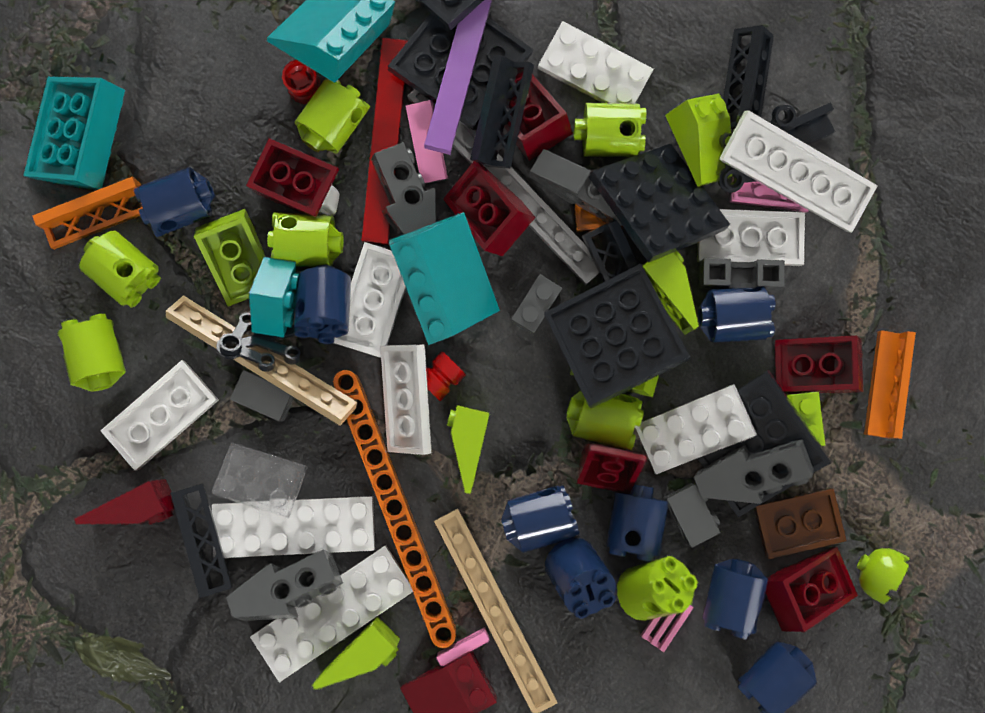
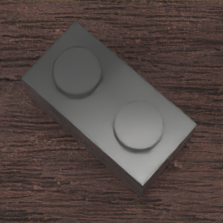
[511,274,562,336]
[230,370,295,421]
[662,483,720,548]

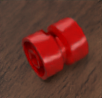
[282,60,321,104]
[426,351,466,401]

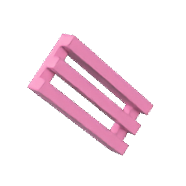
[640,605,694,652]
[437,627,489,666]

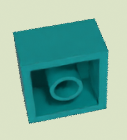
[249,257,299,337]

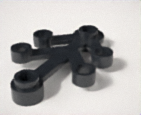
[718,105,796,193]
[217,313,300,372]

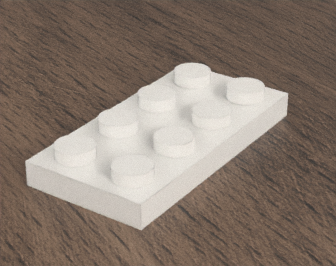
[538,21,653,104]
[697,209,805,266]
[334,242,406,358]
[380,345,431,455]
[100,360,219,471]
[635,384,756,474]

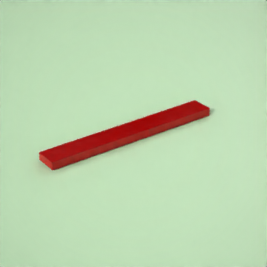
[361,38,408,245]

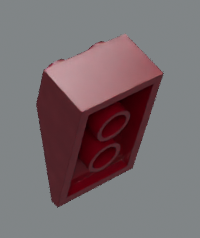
[504,71,573,161]
[246,138,339,217]
[443,161,536,256]
[775,335,863,393]
[577,443,647,494]
[74,479,175,525]
[765,546,858,632]
[400,651,497,713]

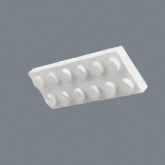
[719,111,877,233]
[212,496,375,558]
[250,545,413,682]

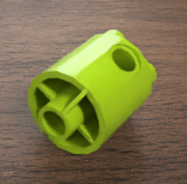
[294,78,370,154]
[574,103,646,157]
[267,212,344,268]
[79,230,161,308]
[57,314,126,392]
[566,391,644,450]
[617,556,697,620]

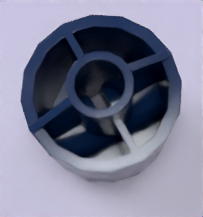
[134,167,215,237]
[294,265,351,344]
[698,287,776,342]
[606,484,668,561]
[501,485,579,553]
[545,538,616,619]
[702,558,768,639]
[737,641,817,713]

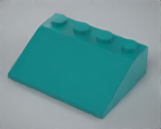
[267,0,395,83]
[23,77,125,190]
[388,212,500,345]

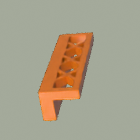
[33,177,143,249]
[864,330,916,439]

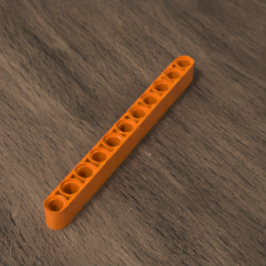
[333,370,456,648]

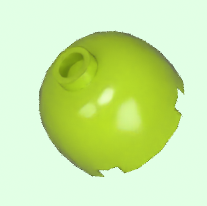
[856,548,910,604]

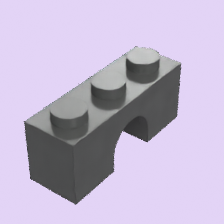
[698,258,785,291]

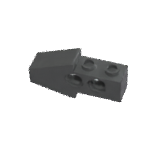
[371,142,436,237]
[529,149,622,226]
[694,440,814,504]
[226,549,343,621]

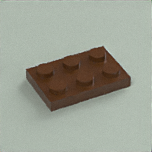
[754,488,847,559]

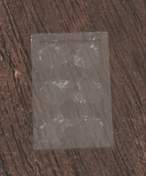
[211,443,308,518]

